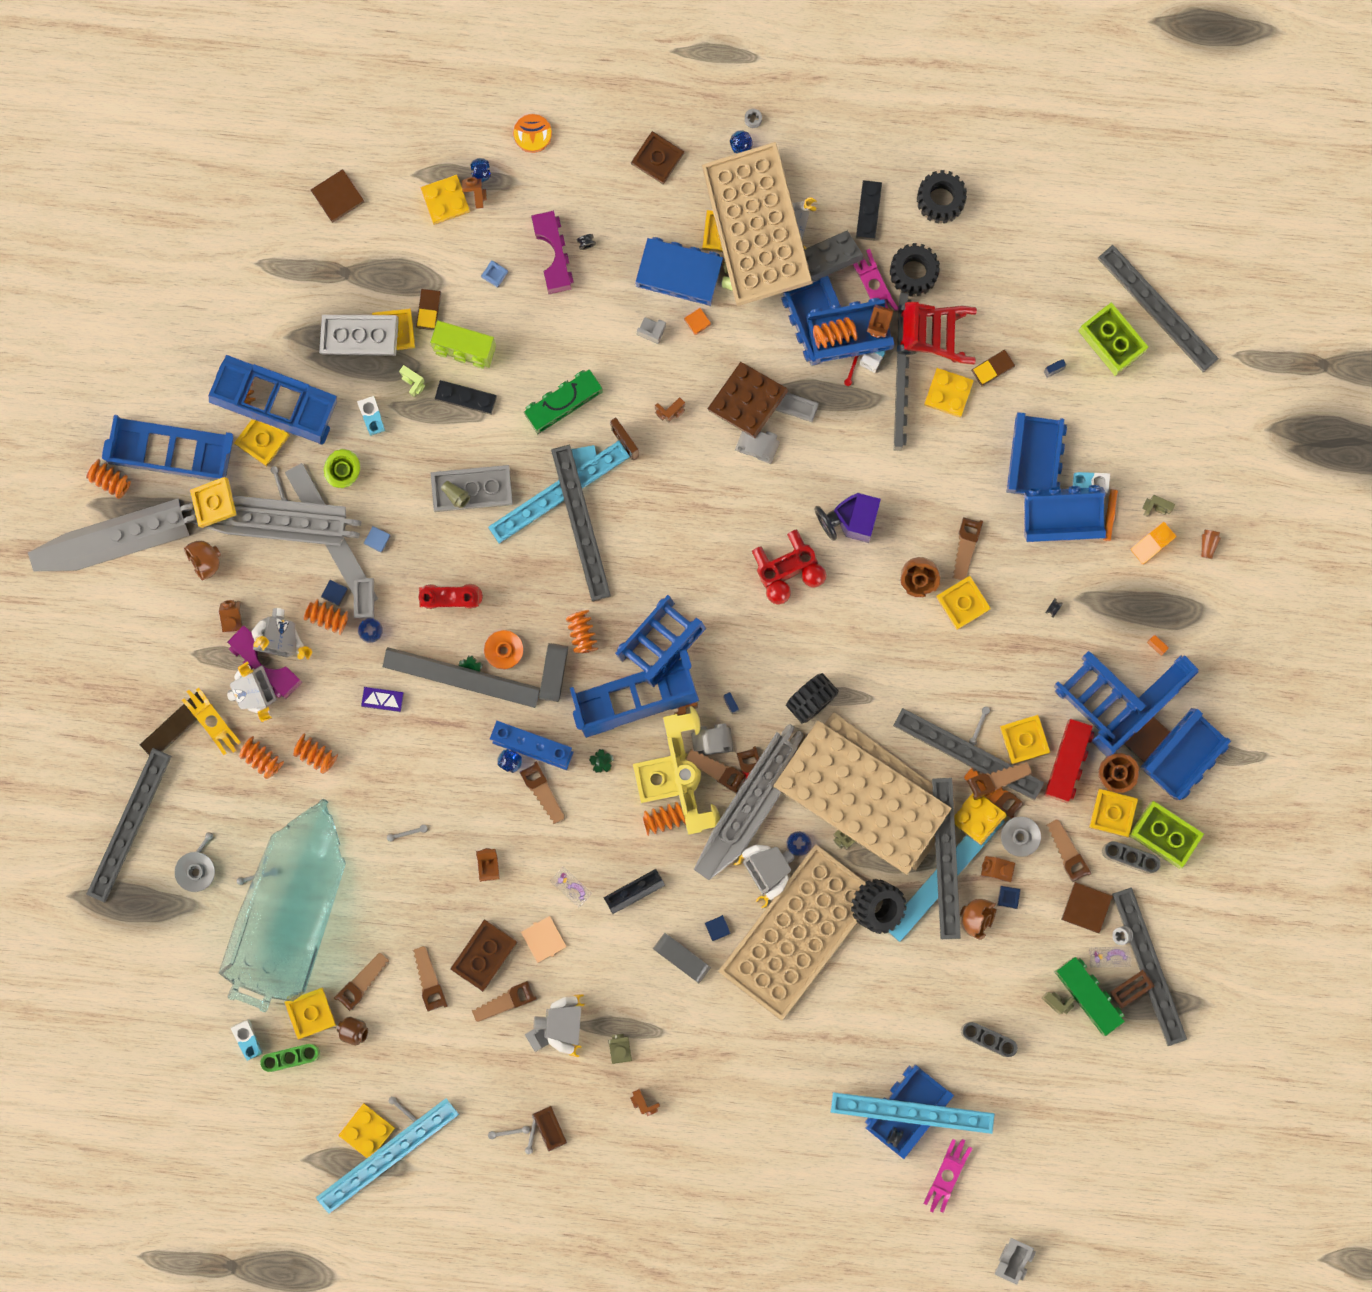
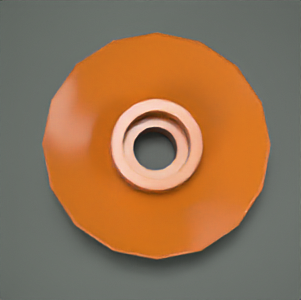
[484,630,523,670]

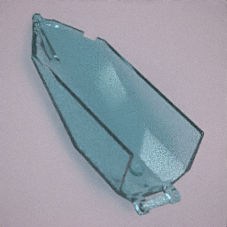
[219,799,346,1013]

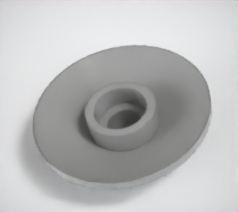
[1001,817,1041,857]
[175,852,215,892]

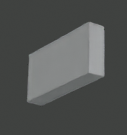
[776,393,819,422]
[354,578,374,619]

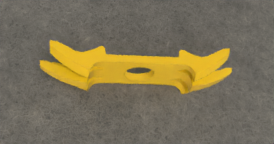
[181,687,241,755]

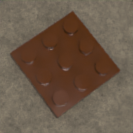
[707,362,788,438]

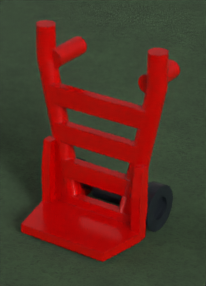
[897,302,977,365]

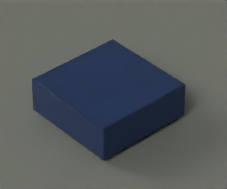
[1044,359,1066,378]
[321,580,348,606]
[723,692,739,714]
[997,886,1021,909]
[705,915,731,942]

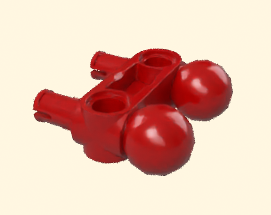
[752,529,827,605]
[418,584,483,609]

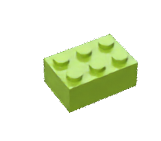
[1078,302,1149,376]
[430,320,496,369]
[1129,801,1204,869]

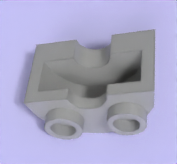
[735,431,779,464]
[691,723,734,756]
[995,1238,1036,1285]

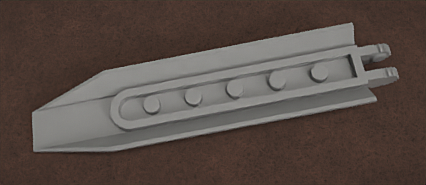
[191,495,361,546]
[28,498,197,571]
[694,724,803,880]

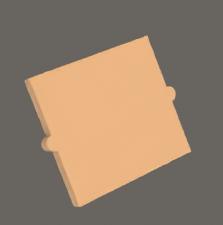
[521,916,567,963]

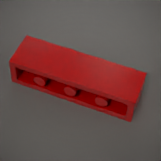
[1044,719,1094,803]

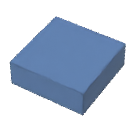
[481,260,508,288]
[364,526,391,553]

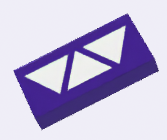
[361,687,404,712]

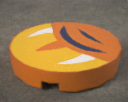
[513,114,552,153]

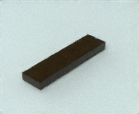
[140,692,213,755]

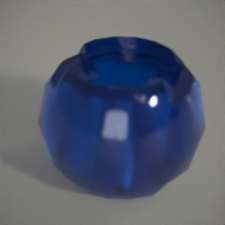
[729,130,753,154]
[470,158,491,183]
[358,618,383,643]
[497,749,522,773]
[786,831,812,856]

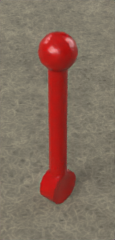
[844,356,859,386]

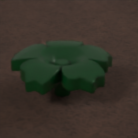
[458,655,483,672]
[589,749,614,773]

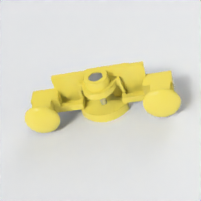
[633,706,721,835]

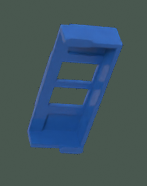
[208,355,337,445]
[102,415,233,481]
[570,650,699,738]
[1092,655,1199,757]

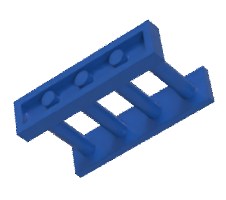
[615,595,706,688]
[1054,651,1146,742]
[490,720,574,771]

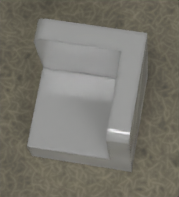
[636,317,666,344]
[525,1029,549,1052]

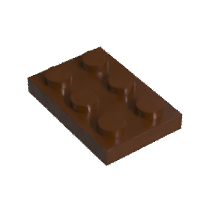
[450,919,518,992]

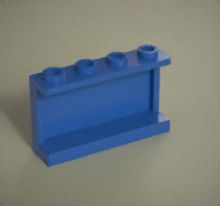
[635,237,723,306]
[781,275,840,366]
[807,298,894,363]
[1006,412,1067,495]
[1024,485,1106,542]
[1140,708,1231,800]
[865,1064,954,1159]

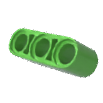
[260,1044,320,1072]

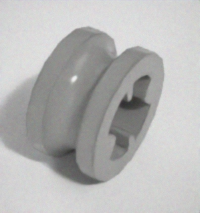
[745,109,762,128]
[1113,926,1133,945]

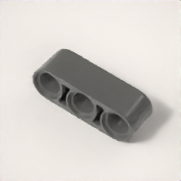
[539,643,568,702]
[1102,841,1161,874]
[653,933,711,983]
[961,1022,1018,1057]

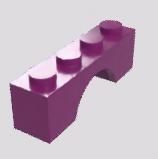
[531,210,574,295]
[227,625,302,699]

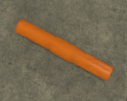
[1103,489,1118,541]

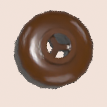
[337,1017,368,1046]

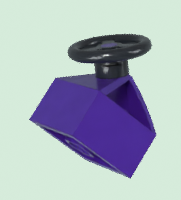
[814,493,881,543]

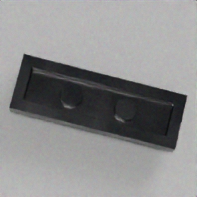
[856,180,882,241]
[435,380,497,415]
[603,869,665,914]

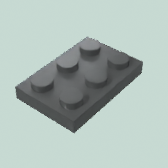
[804,230,864,282]

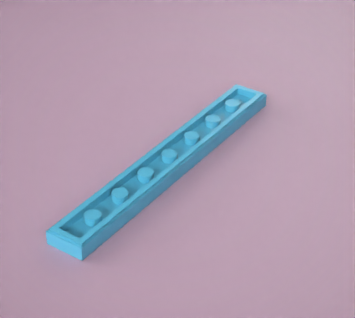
[488,441,630,544]
[889,820,1005,942]
[830,1092,995,1134]
[316,1098,459,1214]

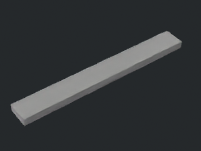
[285,463,378,601]

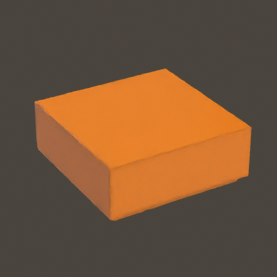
[684,308,711,335]
[1147,635,1169,656]

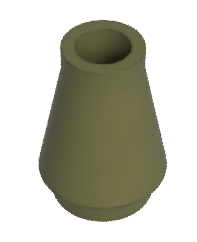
[441,481,470,509]

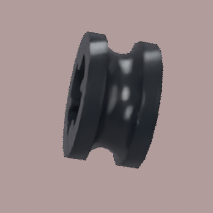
[577,234,596,250]
[1045,598,1063,618]
[886,1127,903,1147]

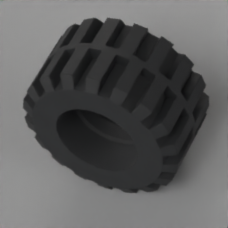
[917,170,967,224]
[890,243,940,297]
[786,673,839,724]
[851,879,907,934]

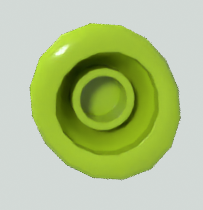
[323,449,360,488]

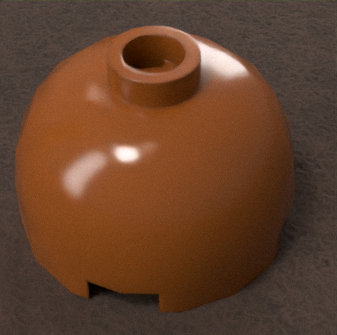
[184,541,221,581]
[900,557,940,597]
[1098,753,1139,793]
[960,899,997,940]

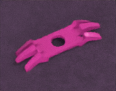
[853,249,898,311]
[923,1139,973,1213]

